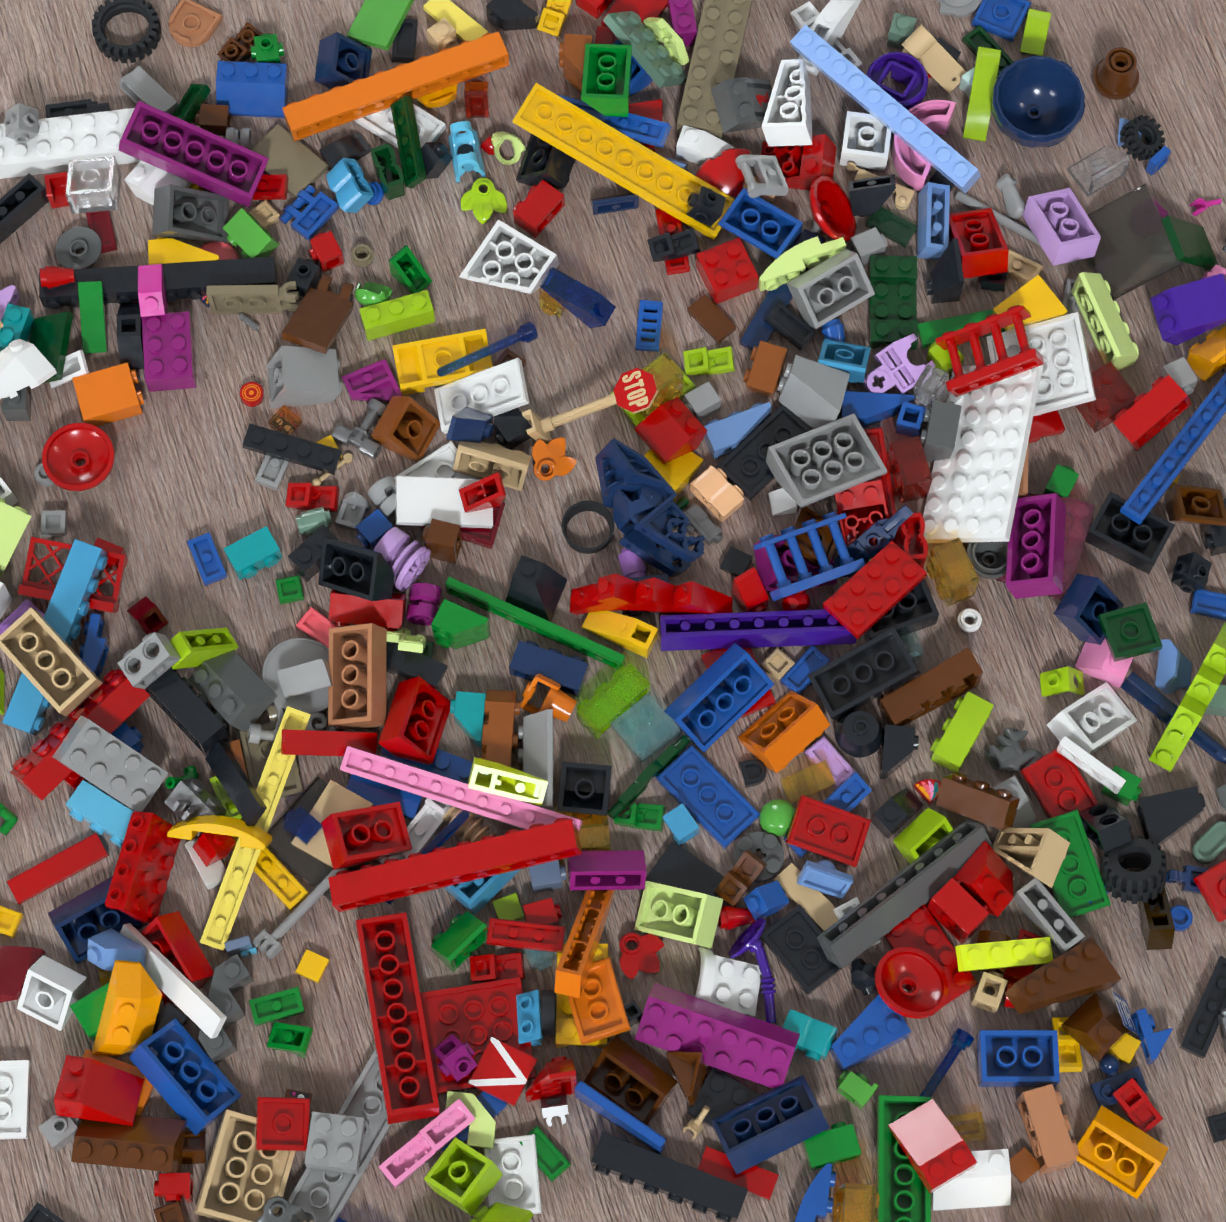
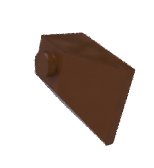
[1166,484,1226,526]
[1061,993,1131,1062]

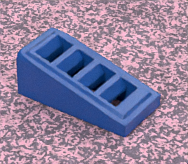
[635,300,663,352]

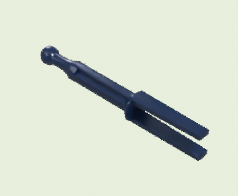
[1121,672,1226,764]

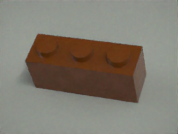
[936,772,1020,830]

